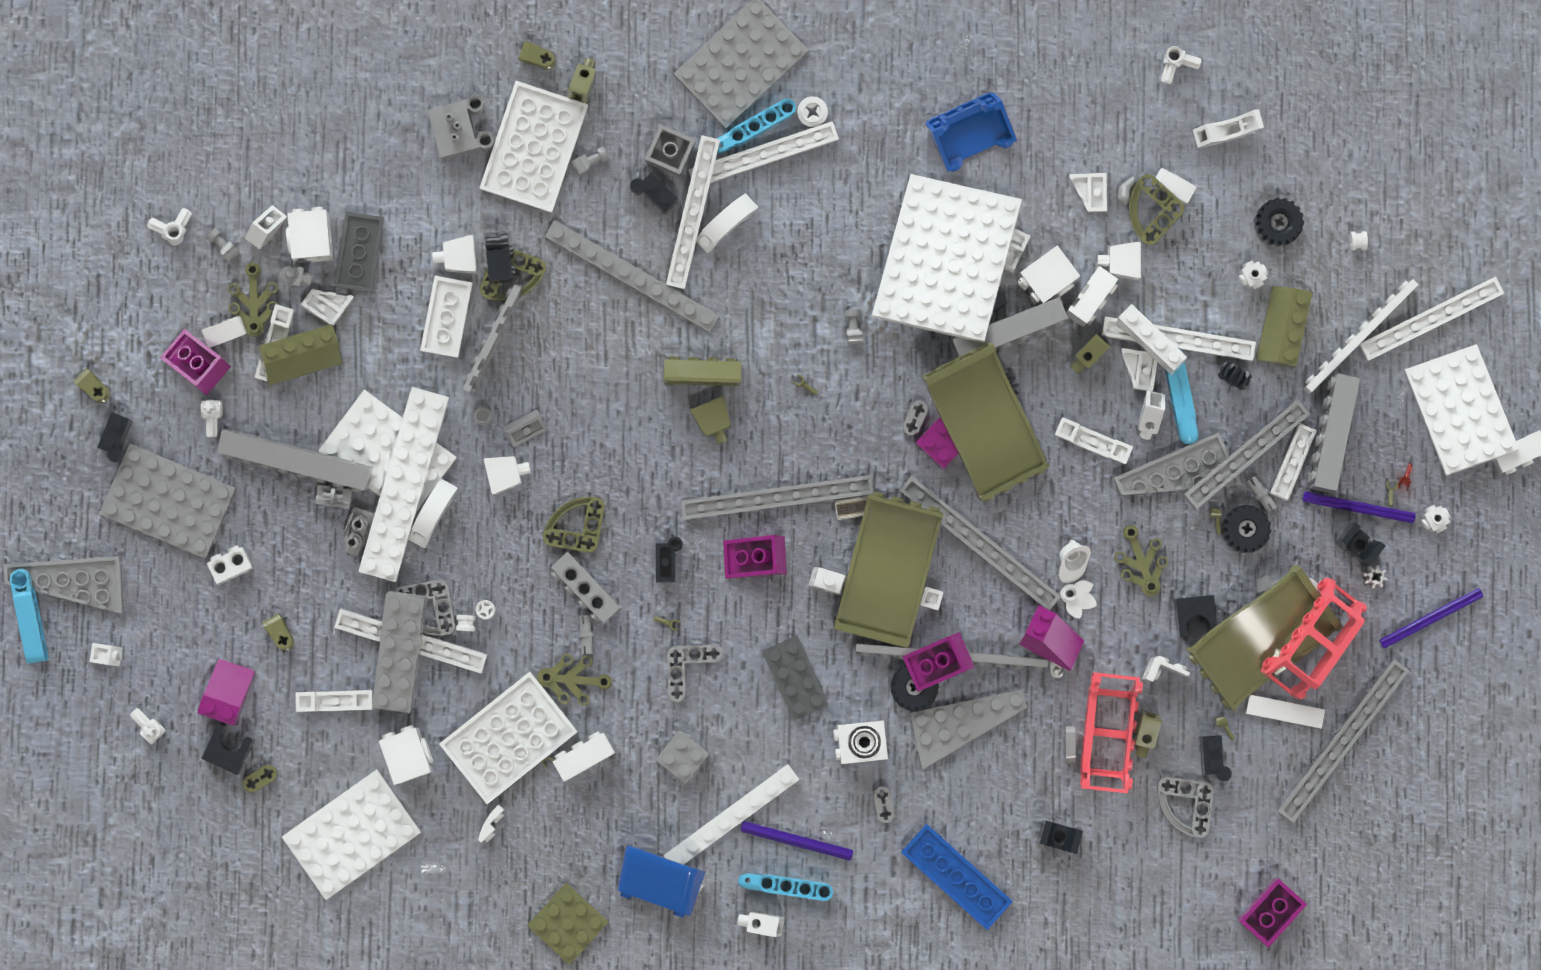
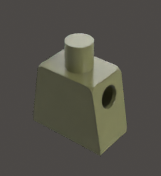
[568,58,596,104]
[1070,334,1111,374]
[690,396,731,445]
[1134,710,1162,758]

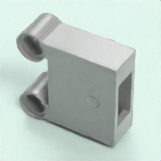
[428,95,495,161]

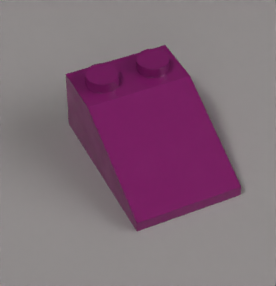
[160,329,231,396]
[723,535,787,579]
[1019,605,1084,671]
[902,632,975,692]
[197,659,255,726]

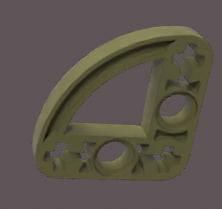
[1129,174,1185,245]
[480,249,547,302]
[543,497,605,553]

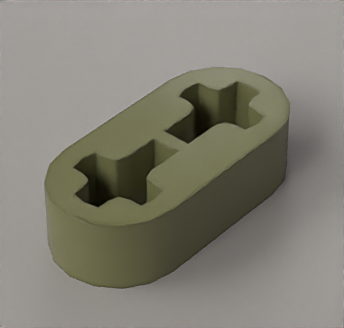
[243,765,278,793]

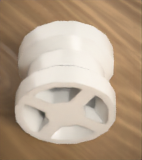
[1349,231,1368,251]
[476,600,496,620]
[456,615,476,632]

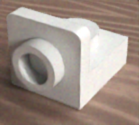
[90,643,122,666]

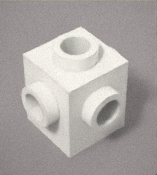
[1239,261,1268,289]
[1420,505,1450,533]

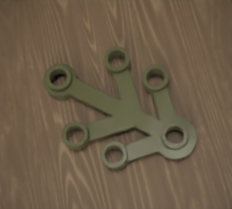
[228,262,279,337]
[1114,525,1168,596]
[537,654,612,706]

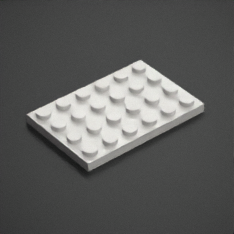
[479,81,588,213]
[1404,344,1519,476]
[319,390,457,513]
[439,672,578,804]
[282,769,421,900]

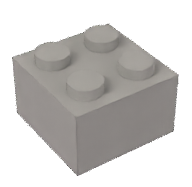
[645,124,696,178]
[656,730,709,784]

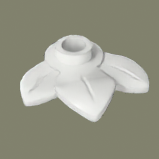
[1060,580,1097,619]

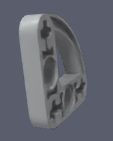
[394,580,456,636]
[1157,777,1214,838]

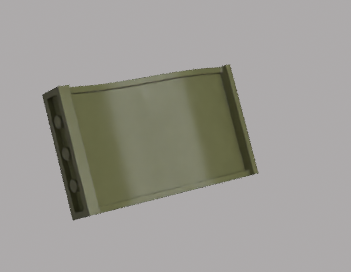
[921,342,1050,502]
[834,491,944,648]
[1187,564,1343,712]

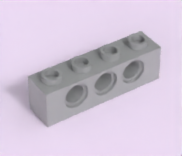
[551,552,621,624]

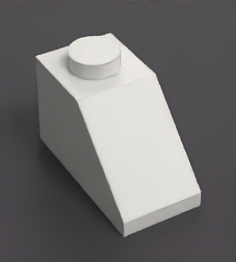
[245,206,287,249]

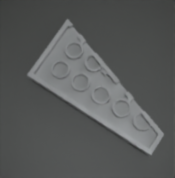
[463,284,523,393]
[1113,432,1242,496]
[3,556,124,614]
[910,689,1027,770]

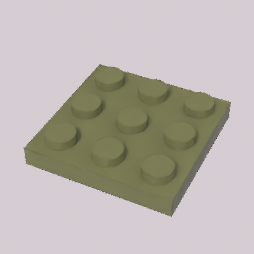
[527,882,609,965]

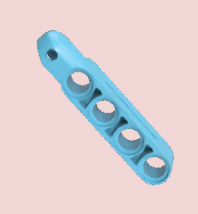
[717,98,796,154]
[1165,350,1198,445]
[10,569,48,664]
[738,873,833,901]

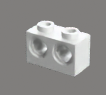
[207,546,254,585]

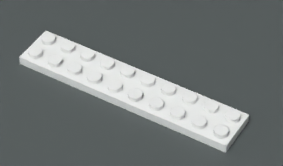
[358,387,449,582]

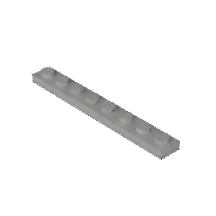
[1183,400,1310,510]

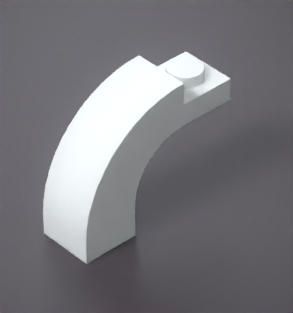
[1193,109,1264,148]
[696,193,758,253]
[408,479,458,548]

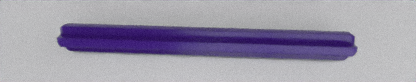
[1302,492,1416,523]
[1379,588,1483,648]
[741,821,853,861]

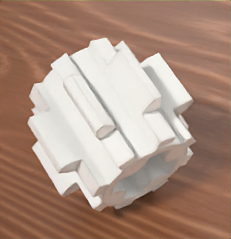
[1363,565,1388,589]

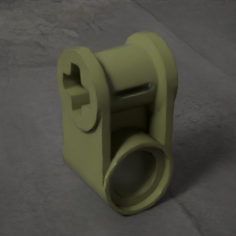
[518,41,556,70]
[73,368,110,403]
[262,613,294,651]

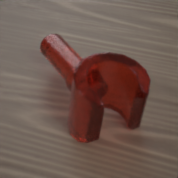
[1398,463,1413,491]

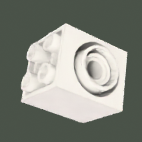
[286,207,334,264]
[1017,245,1080,306]
[833,721,888,764]
[379,726,434,785]

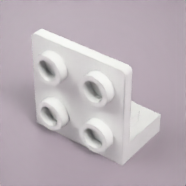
[1142,656,1190,682]

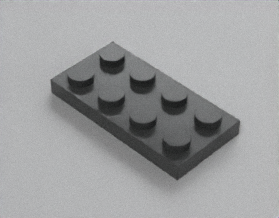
[334,212,384,293]
[762,635,828,721]

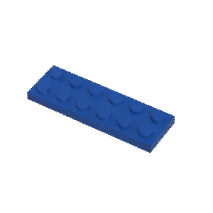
[901,824,1013,930]

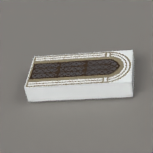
[835,496,868,520]

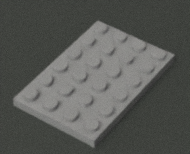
[674,0,809,129]
[99,444,237,559]

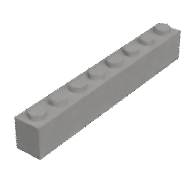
[217,429,373,493]

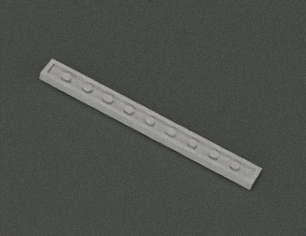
[545,220,719,333]
[681,475,873,520]
[899,476,1061,610]
[855,643,1049,671]
[1277,659,1410,823]

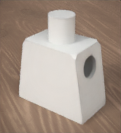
[433,235,477,274]
[1097,242,1141,280]
[1139,390,1165,440]
[484,456,531,496]
[808,567,847,596]
[737,912,785,937]

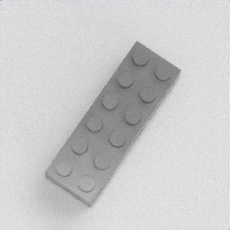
[950,297,1068,358]
[1307,373,1360,493]
[372,591,428,713]

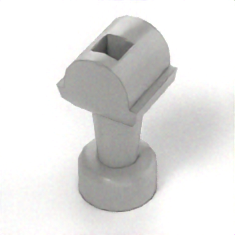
[572,146,610,176]
[206,227,241,263]
[845,309,863,346]

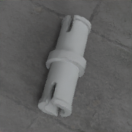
[1246,475,1277,513]
[578,616,594,655]

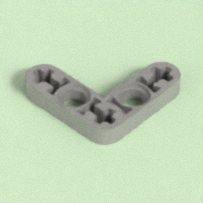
[667,645,723,702]

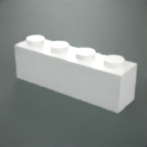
[1116,304,1187,375]
[1493,430,1541,475]

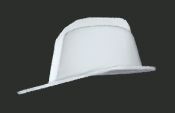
[1059,540,1091,584]

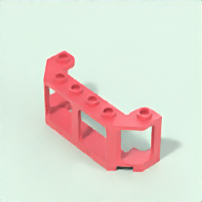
[1260,577,1367,700]
[1080,672,1143,793]

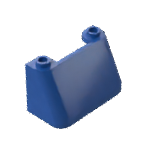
[925,93,1017,172]
[617,845,705,918]

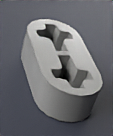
[903,401,928,436]
[1064,726,1076,763]
[874,787,894,823]

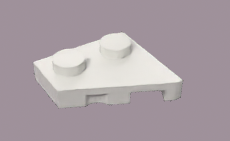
[1070,173,1108,212]
[301,289,354,326]
[1121,348,1157,391]

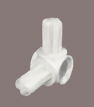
[1161,46,1201,84]
[147,208,192,245]
[201,400,222,437]
[130,708,166,745]

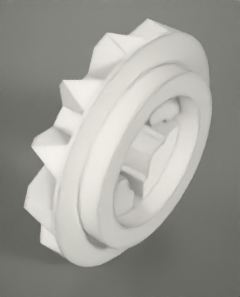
[797,97,828,127]

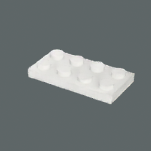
[420,276,473,358]

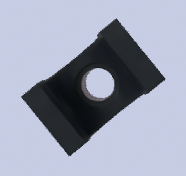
[1335,522,1386,567]
[1173,595,1217,638]
[201,723,256,775]
[1036,820,1083,854]

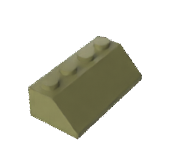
[1256,286,1313,369]
[257,324,342,386]
[664,356,741,387]

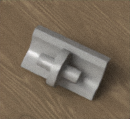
[279,267,312,288]
[315,485,353,509]

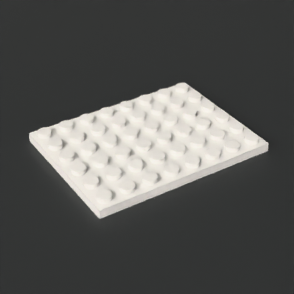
[872,174,1022,343]

